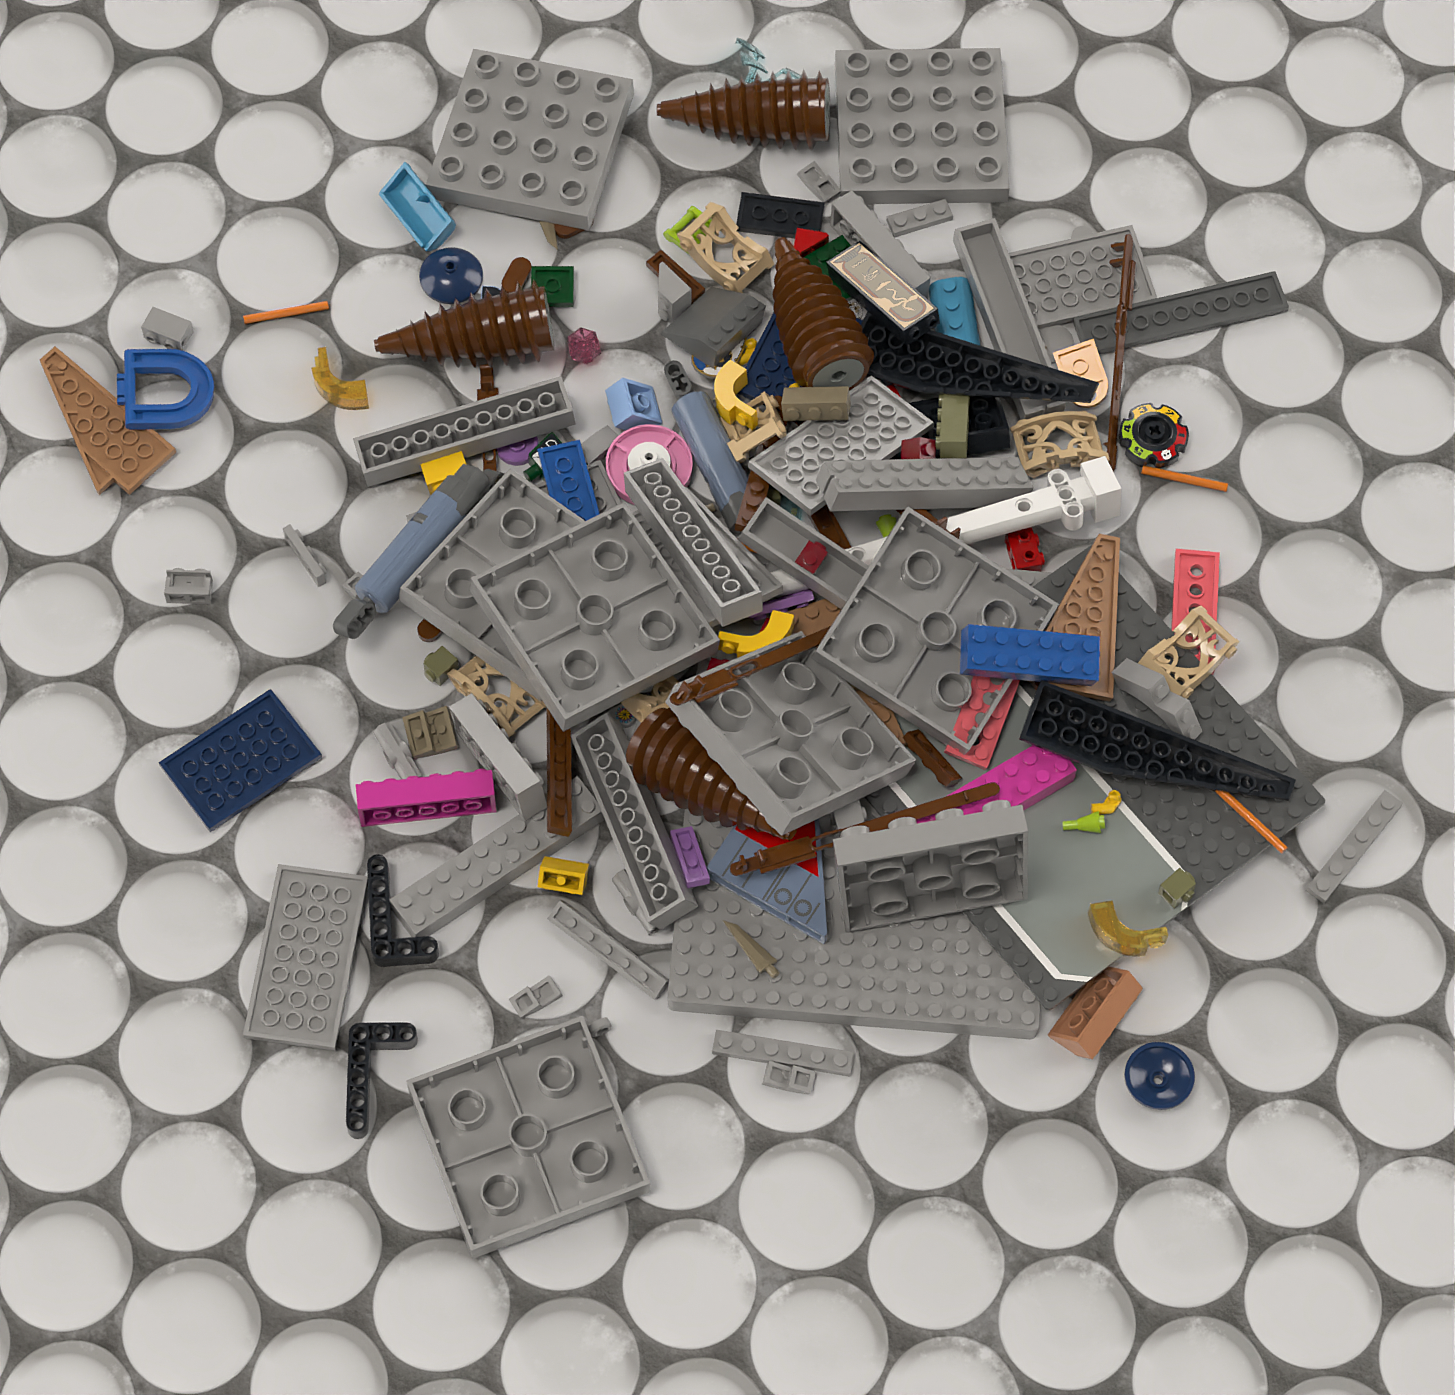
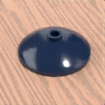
[419,247,483,304]
[1124,1042,1195,1110]

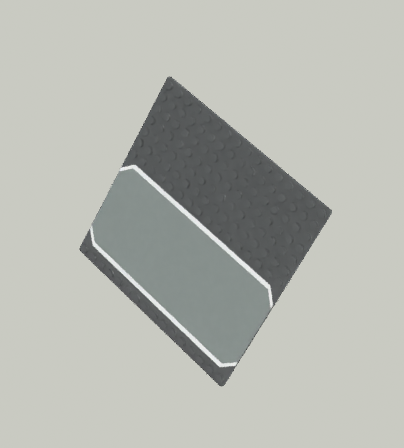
[864,545,1325,1010]

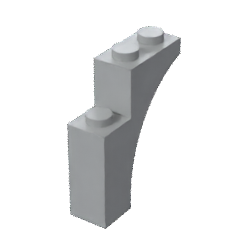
[1111,658,1202,739]

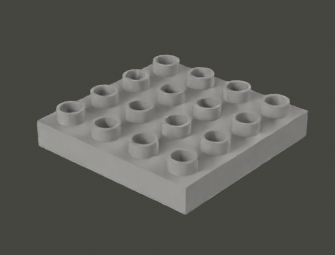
[834,48,1010,204]
[426,49,634,231]
[399,469,585,701]
[469,502,720,731]
[811,507,1059,755]
[665,631,916,836]
[833,800,1028,932]
[406,1016,650,1259]

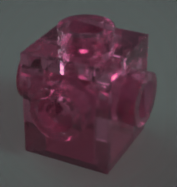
[566,327,601,364]

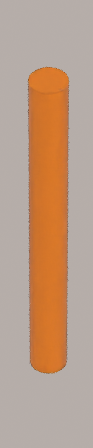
[243,301,329,324]
[1141,466,1228,492]
[1215,790,1288,854]

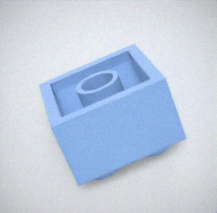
[605,378,662,430]

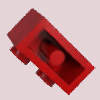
[1004,527,1045,572]

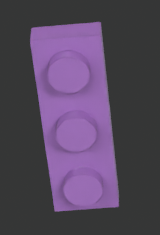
[749,589,814,620]
[670,826,710,888]

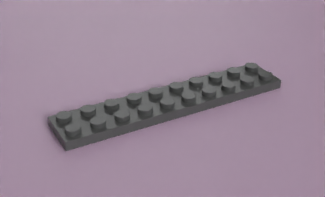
[1073,271,1289,354]

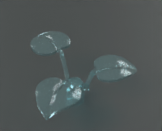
[735,37,801,83]

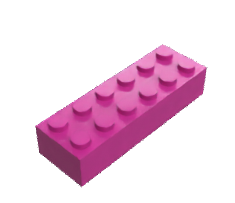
[355,769,496,827]

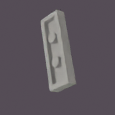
[886,199,953,238]
[283,524,327,587]

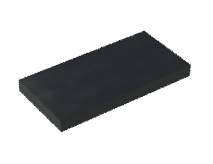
[736,192,825,239]

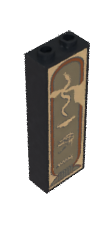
[826,241,940,345]

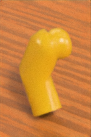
[737,338,757,366]
[1091,790,1122,814]

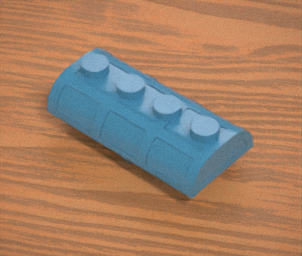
[379,162,456,251]
[929,277,981,346]

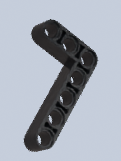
[367,854,439,967]
[346,1022,418,1139]

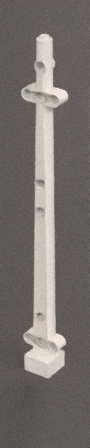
[766,456,1121,601]

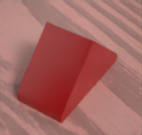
[794,228,829,258]

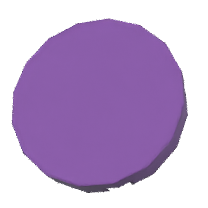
[496,436,538,466]

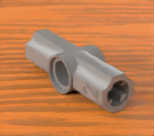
[373,722,423,779]
[612,869,661,935]

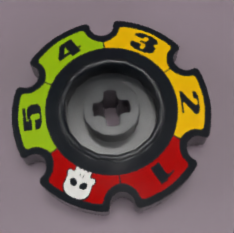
[1119,403,1189,468]

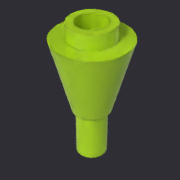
[876,514,897,538]
[1062,811,1105,833]

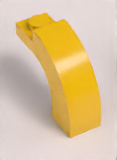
[714,360,758,430]
[718,610,794,658]

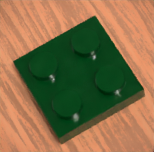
[531,266,574,307]

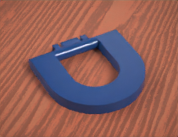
[117,349,214,430]

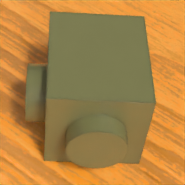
[423,646,459,686]
[1158,868,1196,909]

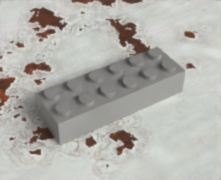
[830,190,930,299]
[449,693,547,821]

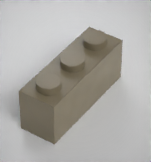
[781,386,851,421]

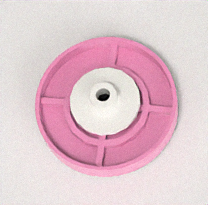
[606,424,693,505]

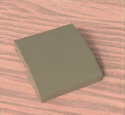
[402,706,459,759]

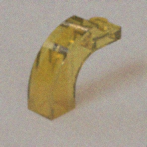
[311,347,369,410]
[1088,900,1168,957]

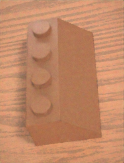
[1048,967,1143,1060]

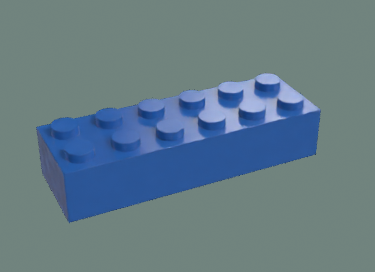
[960,624,1100,686]

